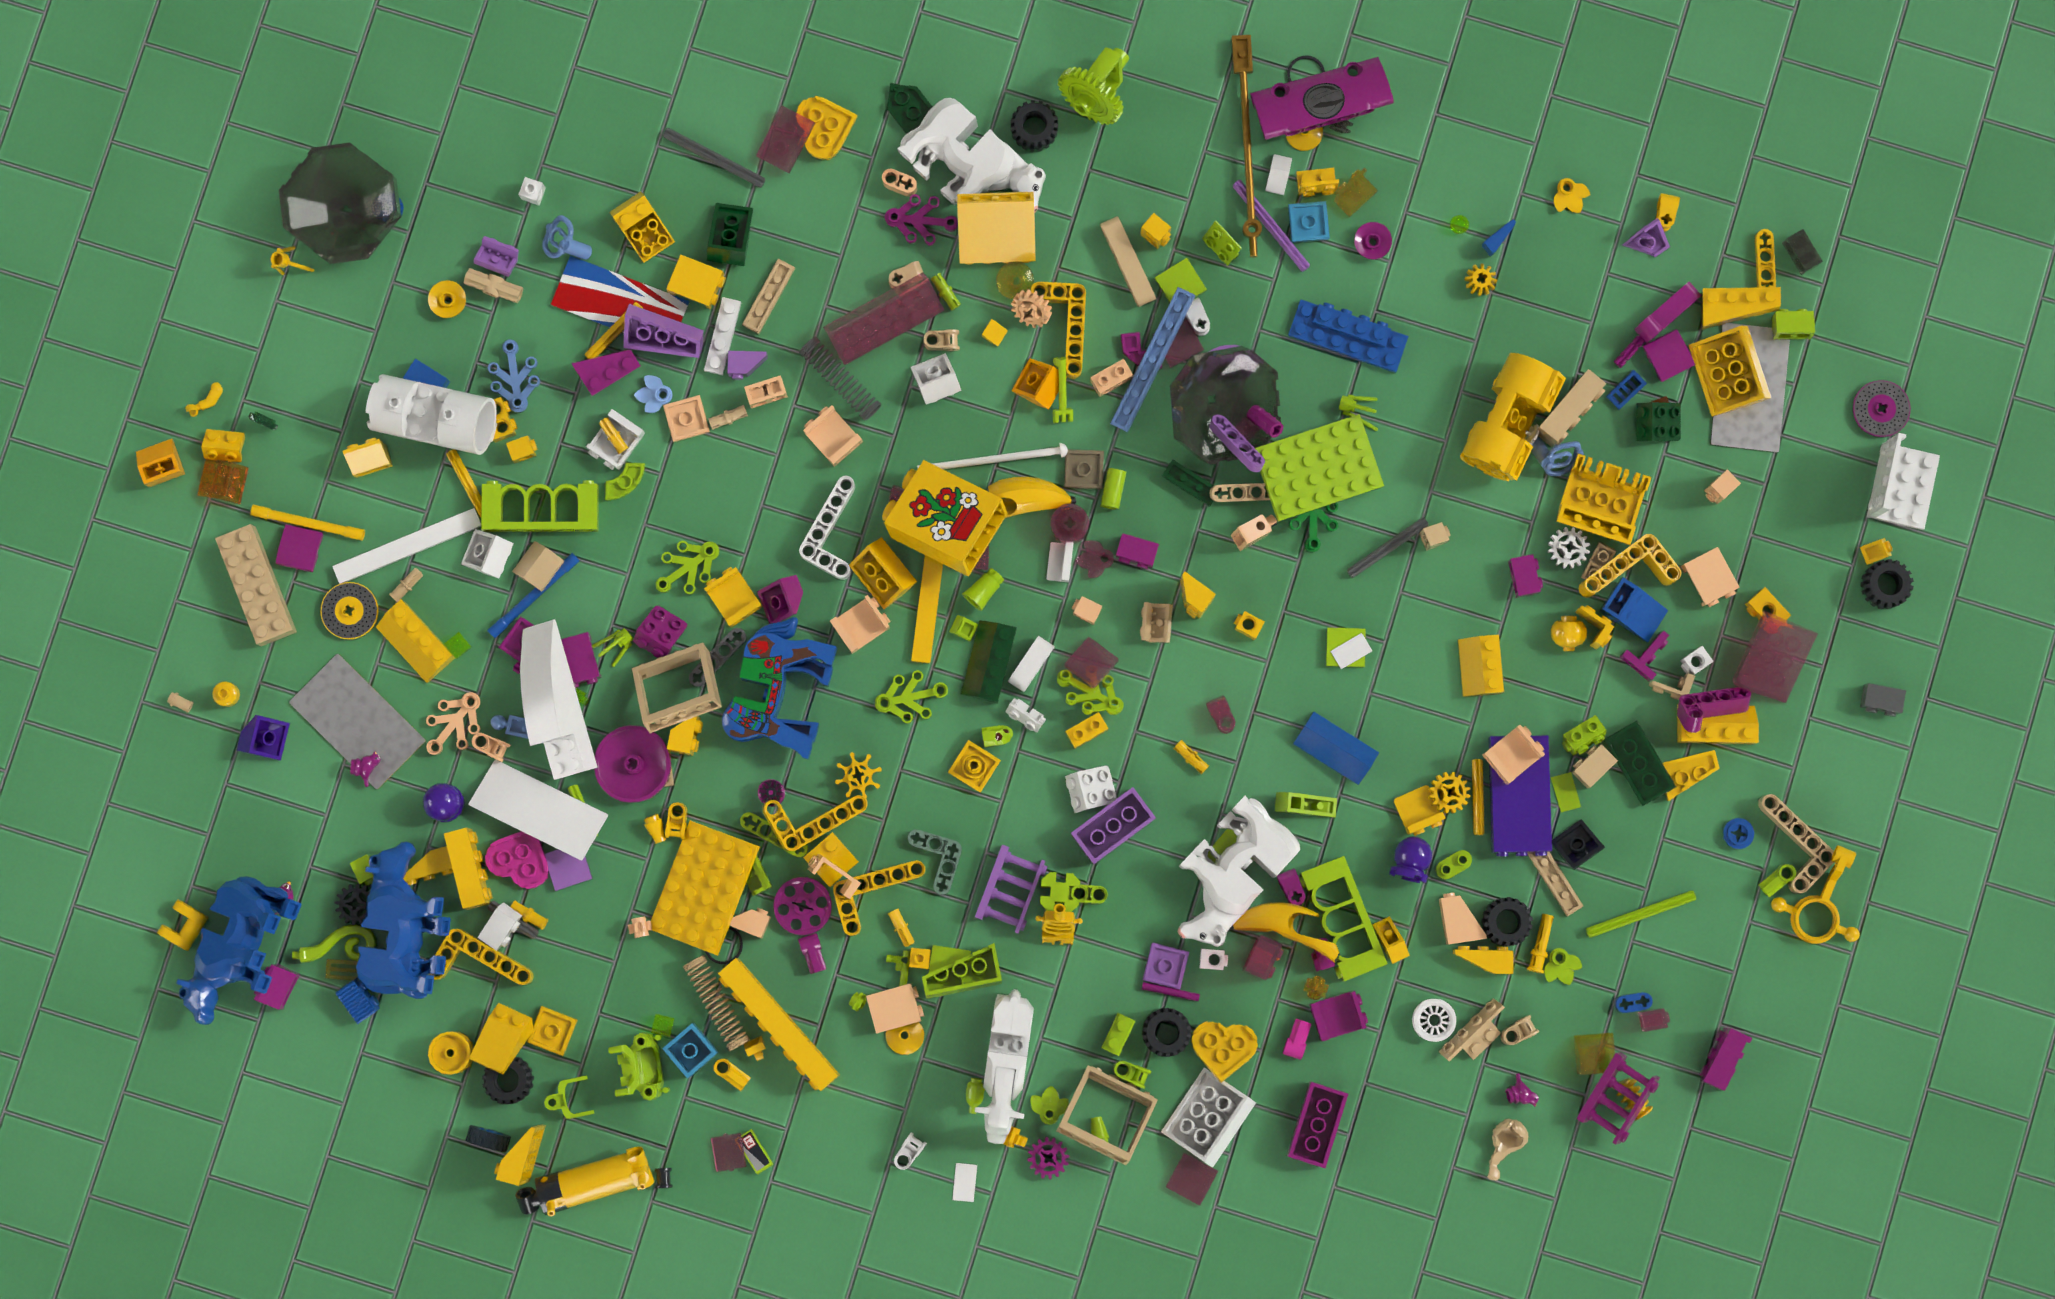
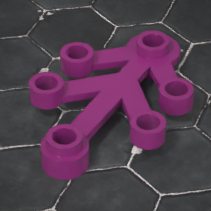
[885,194,958,246]

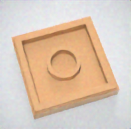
[663,395,710,442]

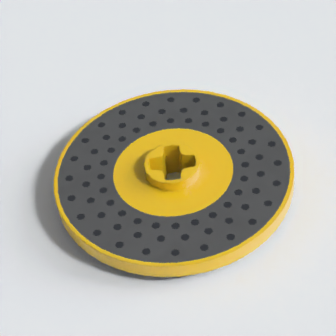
[321,582,379,640]

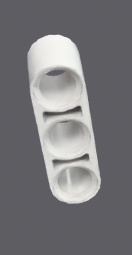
[1008,636,1055,692]

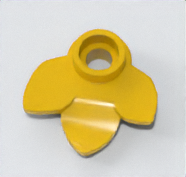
[1554,178,1590,213]

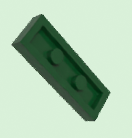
[1162,459,1220,507]

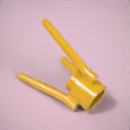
[270,246,314,275]

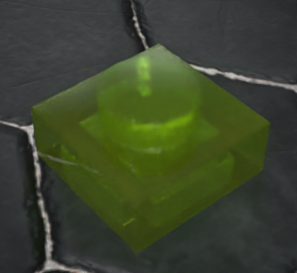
[444,632,472,659]
[576,688,589,706]
[651,1014,675,1037]

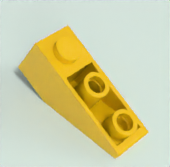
[403,846,453,886]
[1453,946,1513,974]

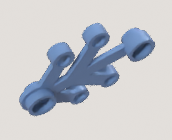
[488,340,540,413]

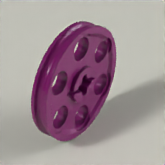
[774,877,832,935]

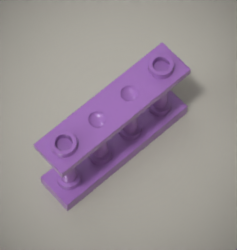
[975,845,1048,934]

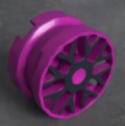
[758,779,785,807]

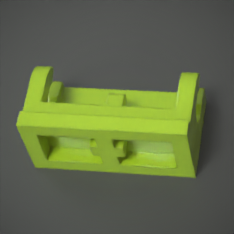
[747,855,772,896]

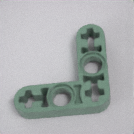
[908,829,962,895]

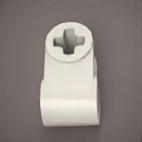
[1185,297,1210,336]
[894,1132,927,1170]

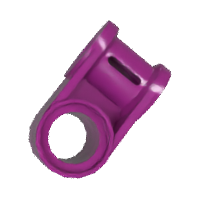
[1276,868,1305,906]

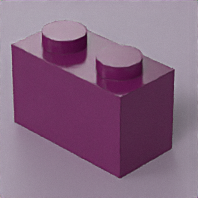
[1116,533,1159,570]
[1508,554,1543,598]

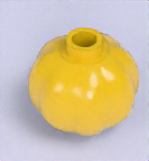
[1551,616,1587,651]

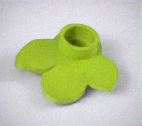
[1544,948,1582,985]
[1030,1086,1069,1125]

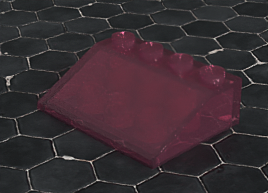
[1732,611,1818,703]

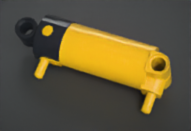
[515,1146,654,1217]

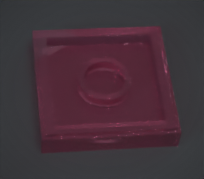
[1152,317,1204,368]
[1064,637,1119,689]
[1166,1153,1218,1205]

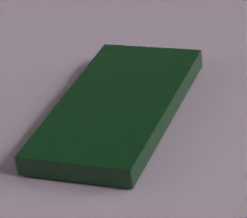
[1604,720,1677,806]

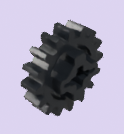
[335,883,370,925]

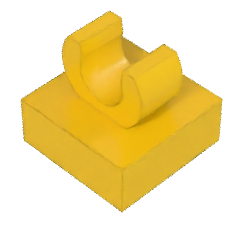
[744,1036,766,1061]

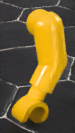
[185,382,223,417]

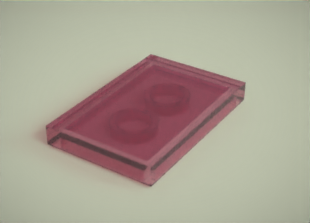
[756,106,815,174]

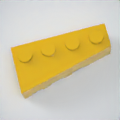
[1701,287,1781,330]

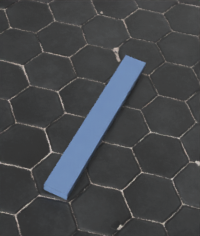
[1110,287,1195,432]

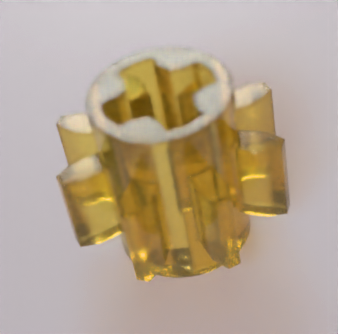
[1304,976,1329,1000]

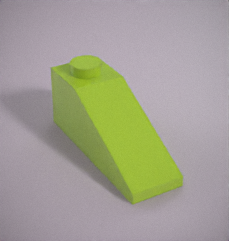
[1275,792,1337,817]

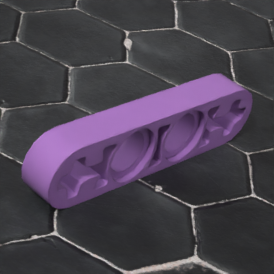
[1209,414,1265,472]

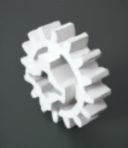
[1548,527,1590,569]

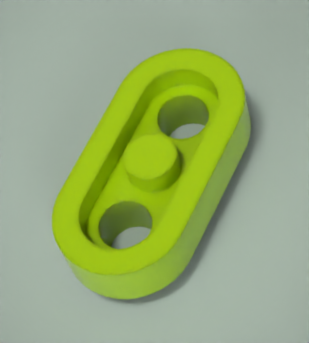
[1435,850,1472,880]

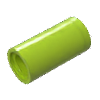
[1100,468,1127,510]

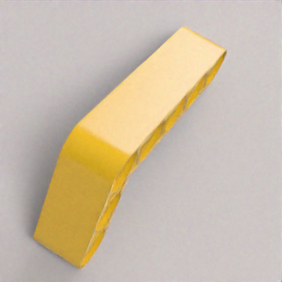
[1031,282,1086,379]
[1579,534,1681,598]
[762,795,867,851]
[833,860,926,936]
[431,929,533,985]

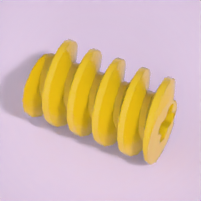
[1613,1077,1653,1121]

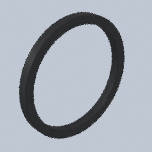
[1287,56,1325,82]
[705,926,743,964]

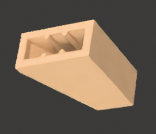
[1439,893,1487,945]

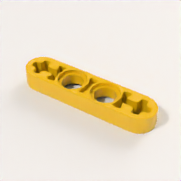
[1755,229,1776,287]

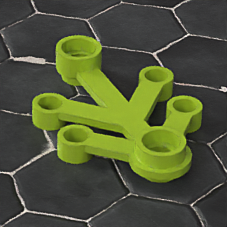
[655,541,720,595]
[1057,666,1124,715]
[875,670,948,724]

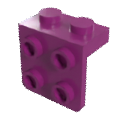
[633,605,687,658]

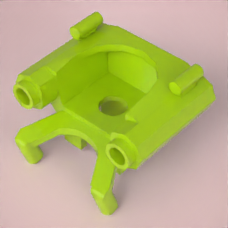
[608,1032,670,1101]

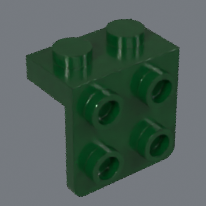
[1636,402,1681,441]

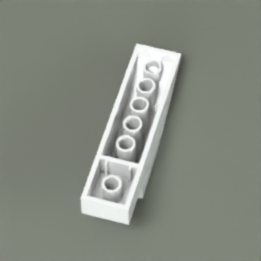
[520,619,598,780]

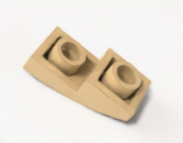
[1581,542,1616,579]

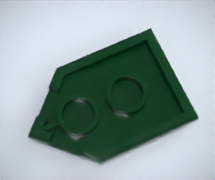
[887,83,933,134]

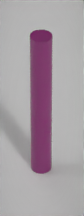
[1141,982,1200,1001]

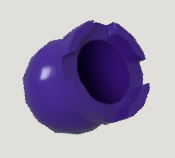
[423,783,465,822]
[1389,837,1432,884]

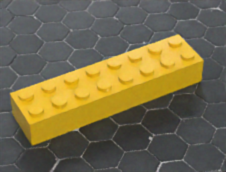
[718,958,840,1091]

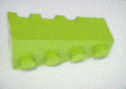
[922,943,1002,999]

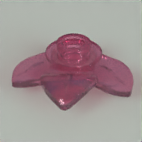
[1076,540,1114,578]

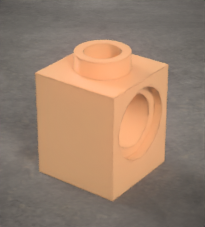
[1072,596,1102,625]

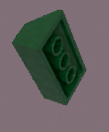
[961,620,1017,704]

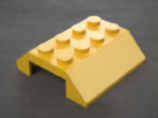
[1556,454,1651,545]

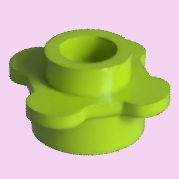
[849,992,866,1012]

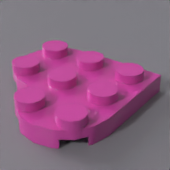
[485,831,549,889]

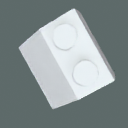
[911,353,961,405]
[461,529,514,579]

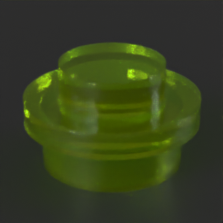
[1450,215,1469,234]

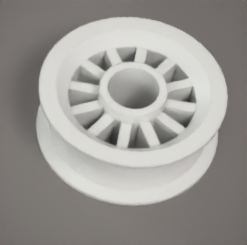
[1412,999,1456,1042]

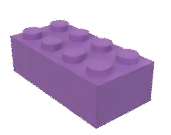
[1071,787,1156,865]

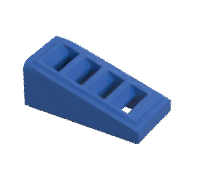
[1482,219,1516,257]
[1606,370,1647,410]

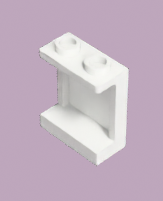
[586,409,645,470]

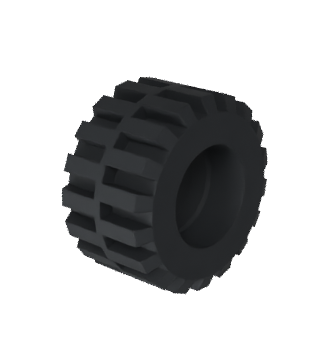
[1011,100,1058,152]
[1860,559,1914,609]
[1481,897,1533,946]
[1142,1008,1191,1057]
[482,1057,534,1104]

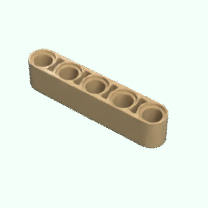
[1100,216,1156,307]

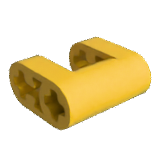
[157,899,209,951]

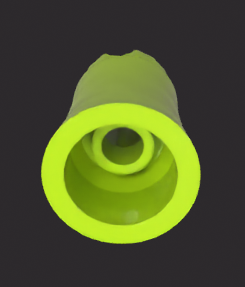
[962,568,1004,611]

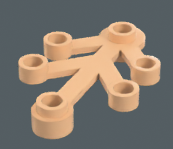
[426,692,481,755]

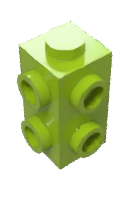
[1562,715,1606,756]

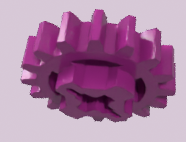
[1027,1137,1069,1179]

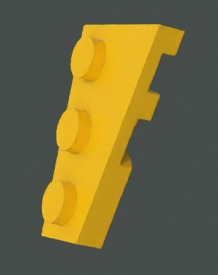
[1663,750,1720,801]

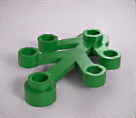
[1289,502,1338,553]

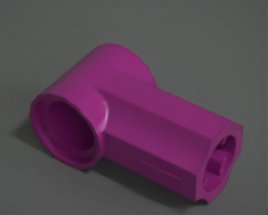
[798,933,826,974]

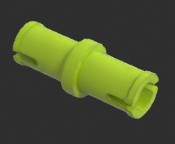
[930,273,961,311]

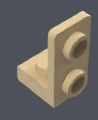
[1648,673,1695,700]

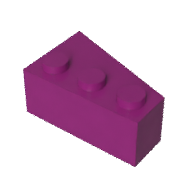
[571,349,641,396]
[1700,1028,1752,1091]

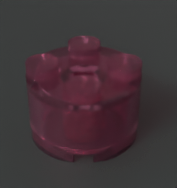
[1051,504,1089,544]

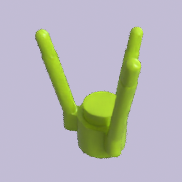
[1339,394,1378,431]
[592,628,633,667]

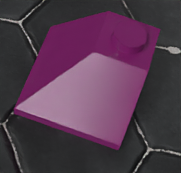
[757,575,803,624]

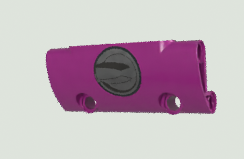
[1250,57,1394,140]

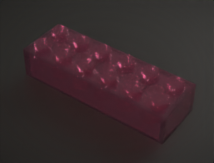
[823,272,944,365]

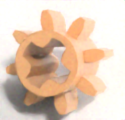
[628,916,652,938]

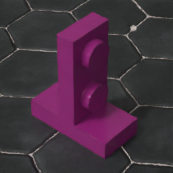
[1620,630,1669,682]

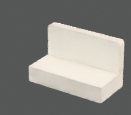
[1046,542,1074,583]

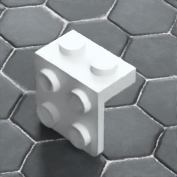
[1065,766,1117,813]

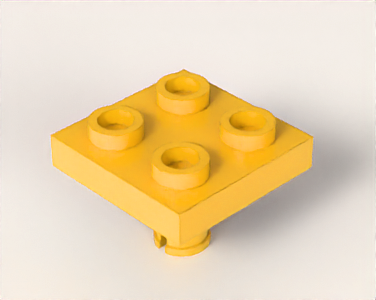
[948,740,1001,793]

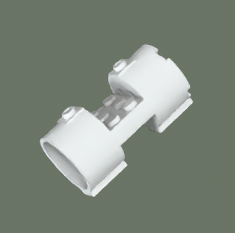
[366,374,497,455]

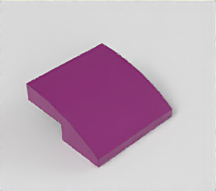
[1643,329,1695,382]
[275,525,324,573]

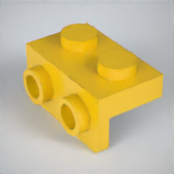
[201,429,245,462]

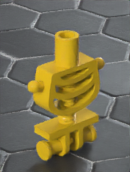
[1035,904,1083,945]

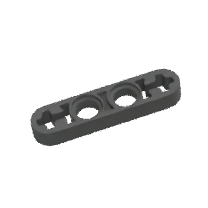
[689,628,747,687]

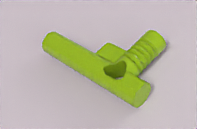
[886,950,911,987]

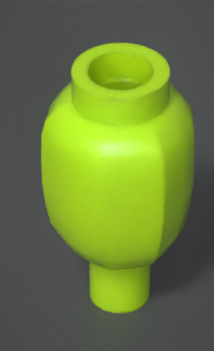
[966,1078,985,1114]

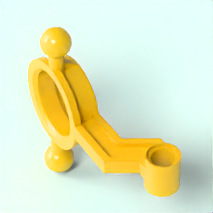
[1771,845,1860,944]

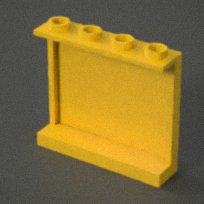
[957,192,1036,265]

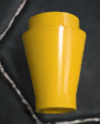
[644,814,666,844]

